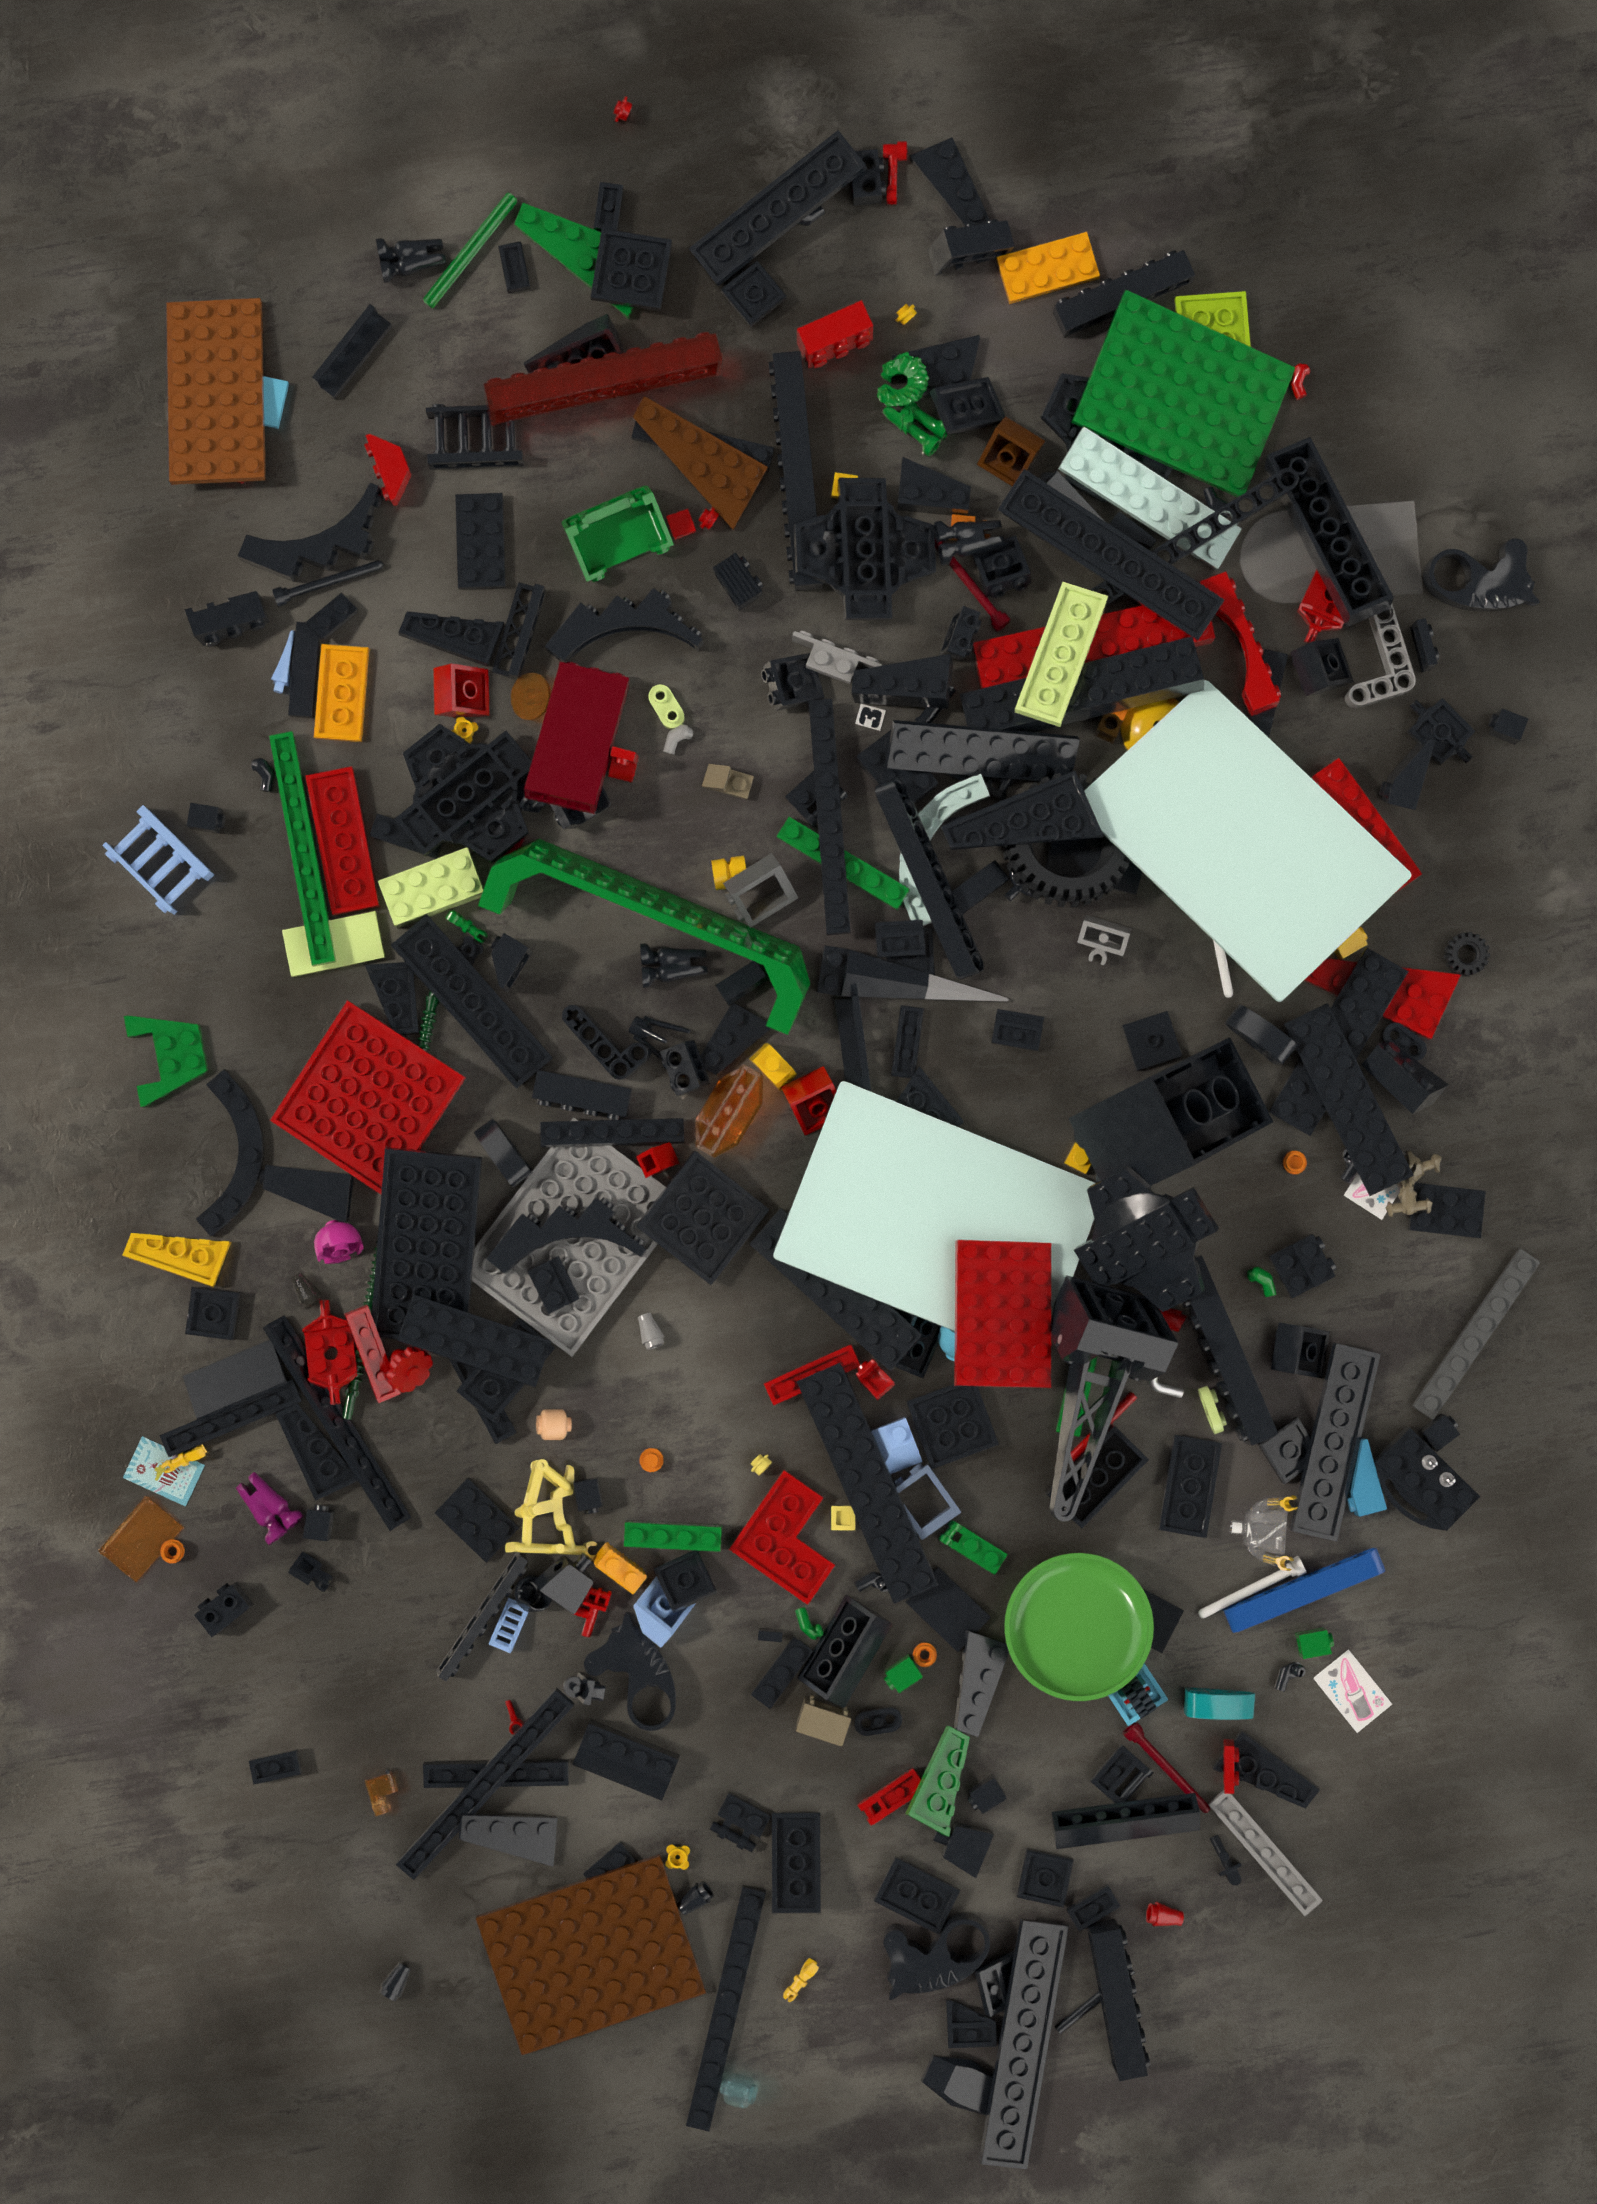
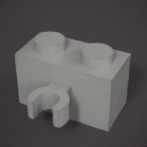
[1077,915,1132,965]

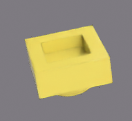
[831,1505,855,1530]

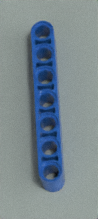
[1223,1548,1386,1633]

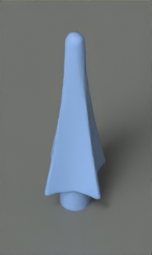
[271,630,295,694]

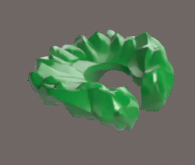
[877,352,929,407]

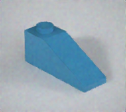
[1347,1438,1387,1517]

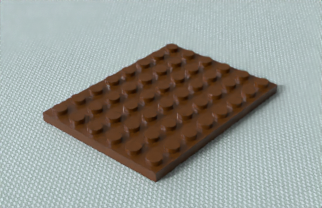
[476,1854,706,2055]

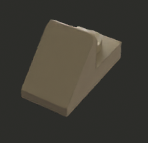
[702,764,754,800]

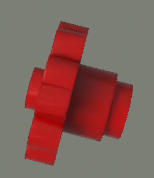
[386,1347,433,1393]

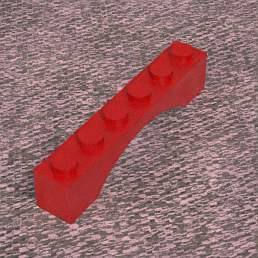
[1199,572,1281,717]

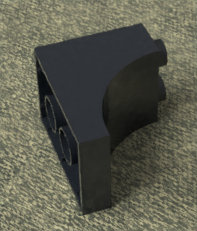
[1068,1037,1274,1186]

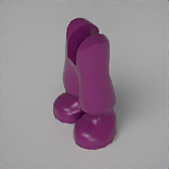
[236,1472,304,1545]

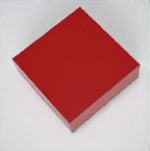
[666,508,696,540]

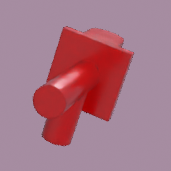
[572,1586,612,1637]

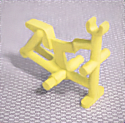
[505,1459,597,1560]

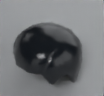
[515,1575,552,1612]

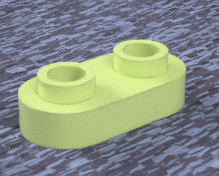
[648,685,685,730]
[1198,1386,1227,1434]

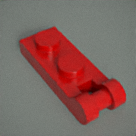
[857,1767,921,1826]

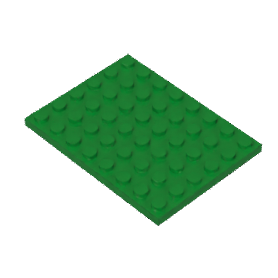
[1071,290,1295,497]

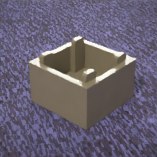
[796,1694,851,1747]

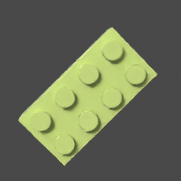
[378,848,484,929]

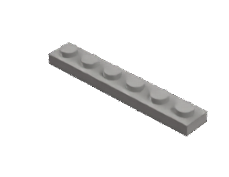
[1208,1790,1323,1916]

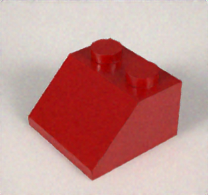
[433,663,490,718]
[781,1066,836,1136]

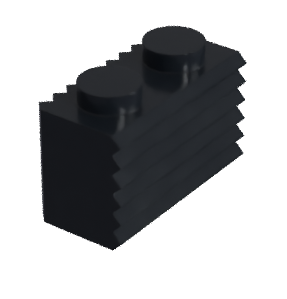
[712,552,764,611]

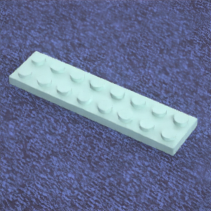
[1058,427,1241,570]

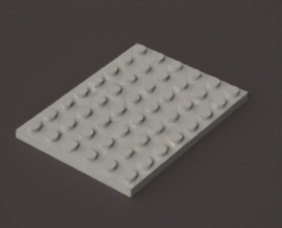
[472,1118,665,1357]

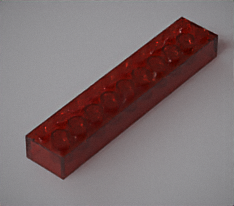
[483,332,723,426]

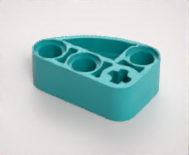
[1184,1687,1255,1720]

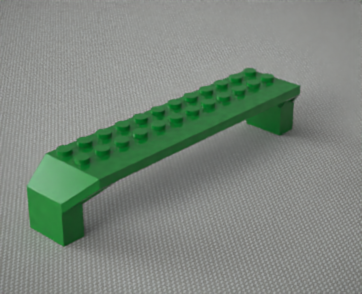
[478,838,810,1035]

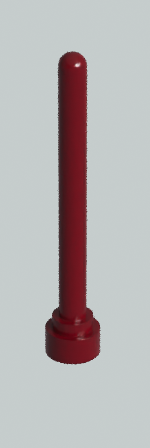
[935,538,1011,632]
[1122,1721,1210,1813]

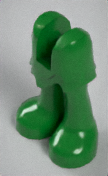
[883,402,947,457]

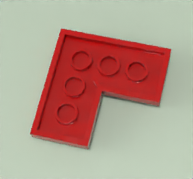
[729,1470,835,1605]

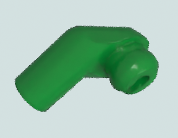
[1247,1267,1277,1297]

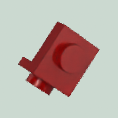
[856,1359,895,1401]

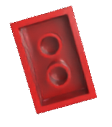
[797,300,873,369]

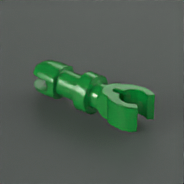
[445,909,488,943]

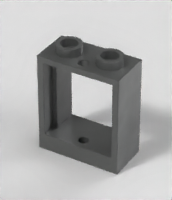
[723,853,798,928]

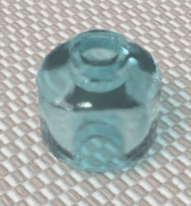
[720,2073,758,2109]

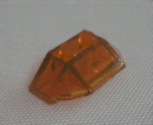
[695,1065,763,1158]

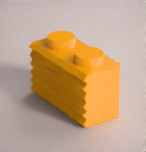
[593,1542,647,1594]

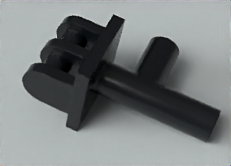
[1209,1834,1242,1886]

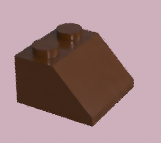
[977,416,1045,487]

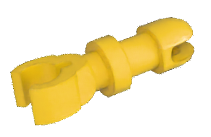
[161,1444,207,1473]
[783,1958,819,2002]

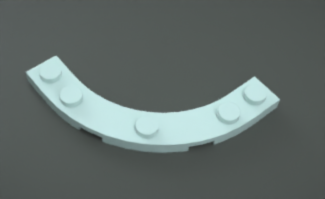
[899,774,990,926]

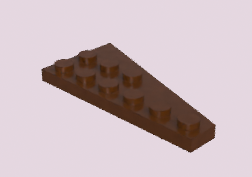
[633,396,768,530]

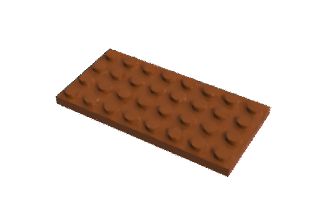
[166,298,266,485]

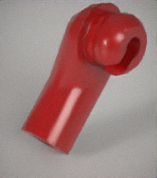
[1289,363,1310,400]

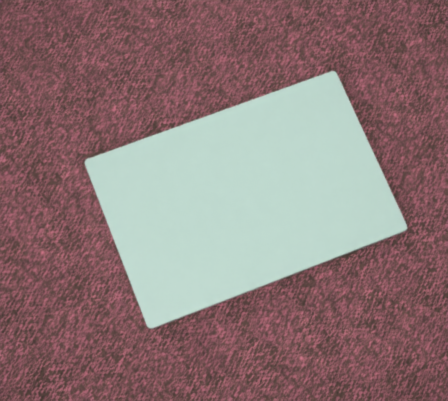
[1084,680,1411,1002]
[773,1081,1095,1331]

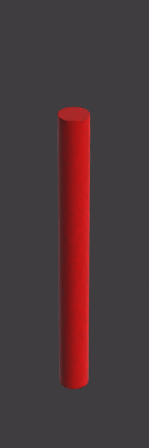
[1070,1391,1137,1463]

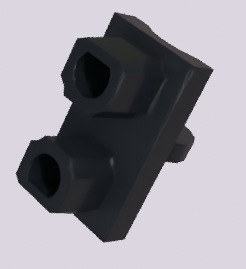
[563,1672,606,1705]

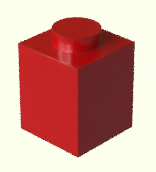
[636,1142,680,1178]

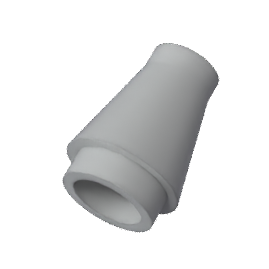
[638,1313,665,1350]

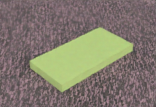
[282,911,385,977]

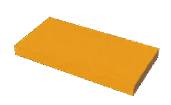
[314,644,370,742]

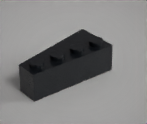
[851,654,953,709]

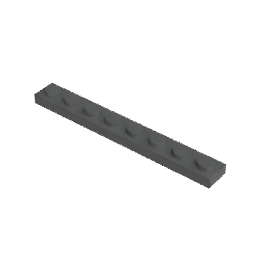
[1412,1249,1540,1420]

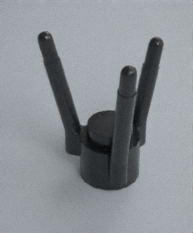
[628,1016,691,1060]

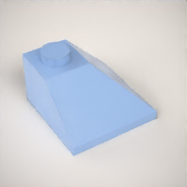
[871,1417,922,1474]
[634,1576,696,1648]

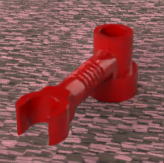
[883,141,908,204]

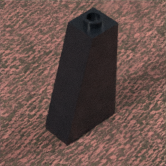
[260,1165,354,1223]

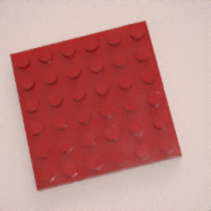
[270,1000,466,1194]

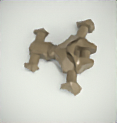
[1385,1151,1442,1217]

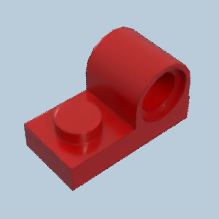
[608,746,639,783]

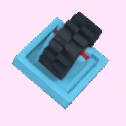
[1108,1663,1168,1726]

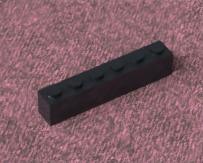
[1053,250,1195,338]
[1051,1793,1200,1849]

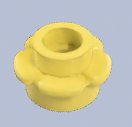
[751,1454,772,1476]

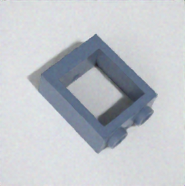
[894,1463,961,1540]

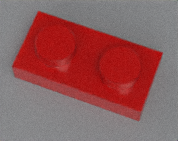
[1223,1739,1239,1794]

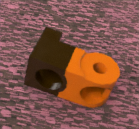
[1094,709,1128,744]

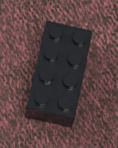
[1045,1424,1149,1529]

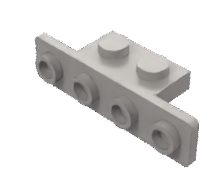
[792,631,882,684]

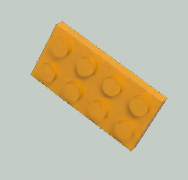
[996,232,1100,304]

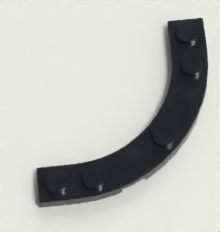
[196,1069,264,1237]

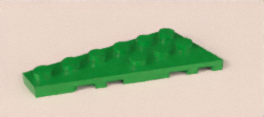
[514,203,633,320]

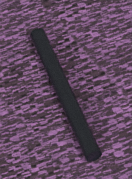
[1055,1969,1135,2034]

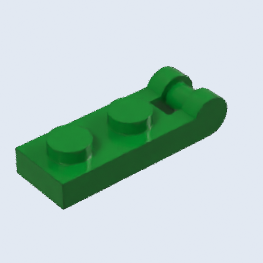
[938,1519,1008,1575]

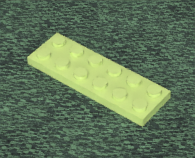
[1015,582,1108,727]

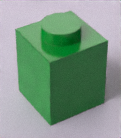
[1295,1627,1334,1659]
[884,1654,923,1693]

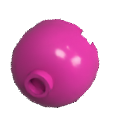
[314,1220,364,1264]

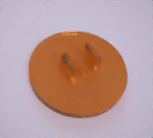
[511,673,551,720]

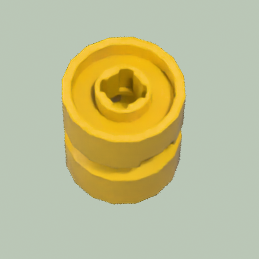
[711,855,746,890]

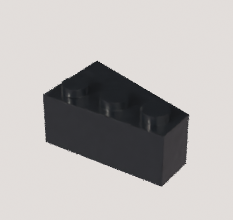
[928,219,1015,276]
[897,457,971,516]
[184,591,270,647]

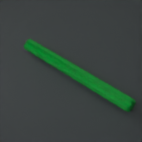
[423,192,517,308]

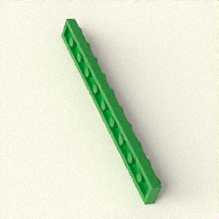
[269,731,337,967]

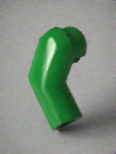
[795,1607,824,1640]

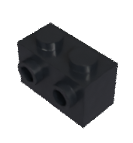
[194,1582,254,1638]

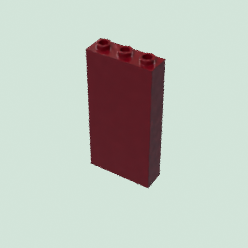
[524,662,629,814]

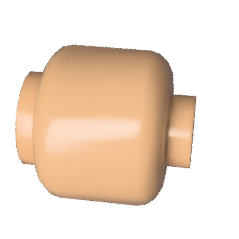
[536,1409,572,1440]

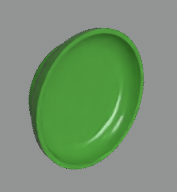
[1005,1553,1154,1701]

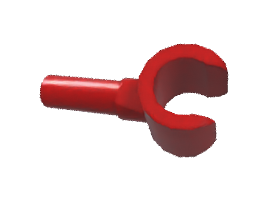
[505,1700,524,1735]

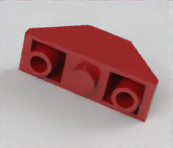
[364,434,412,506]

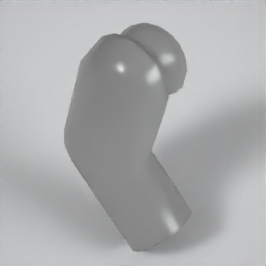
[663,725,693,755]

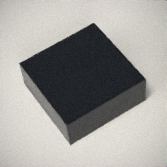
[758,1628,783,1642]

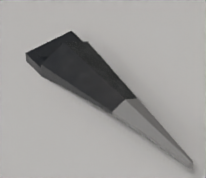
[816,945,1009,1001]

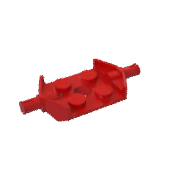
[1297,569,1344,644]
[302,1300,358,1405]

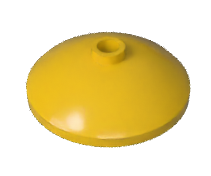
[1120,698,1180,750]

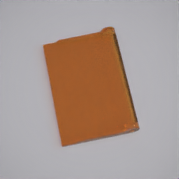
[98,1496,183,1582]

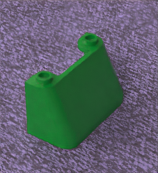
[561,486,674,582]

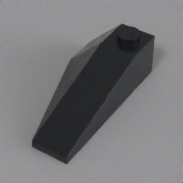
[524,314,629,384]

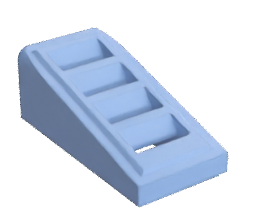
[489,1598,528,1653]

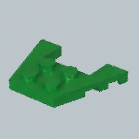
[124,1015,208,1107]

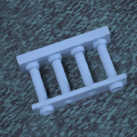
[103,805,214,915]

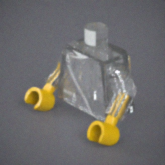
[1230,1495,1298,1571]

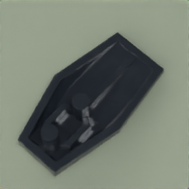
[921,2054,993,2115]

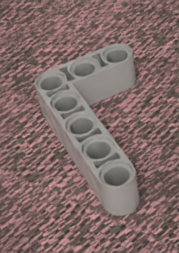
[1345,605,1416,709]

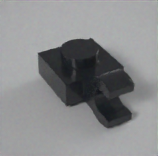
[288,1551,333,1592]

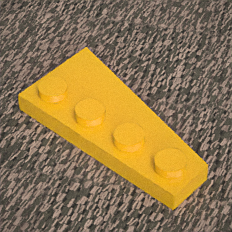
[123,1233,231,1288]

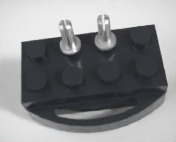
[1374,1427,1481,1531]

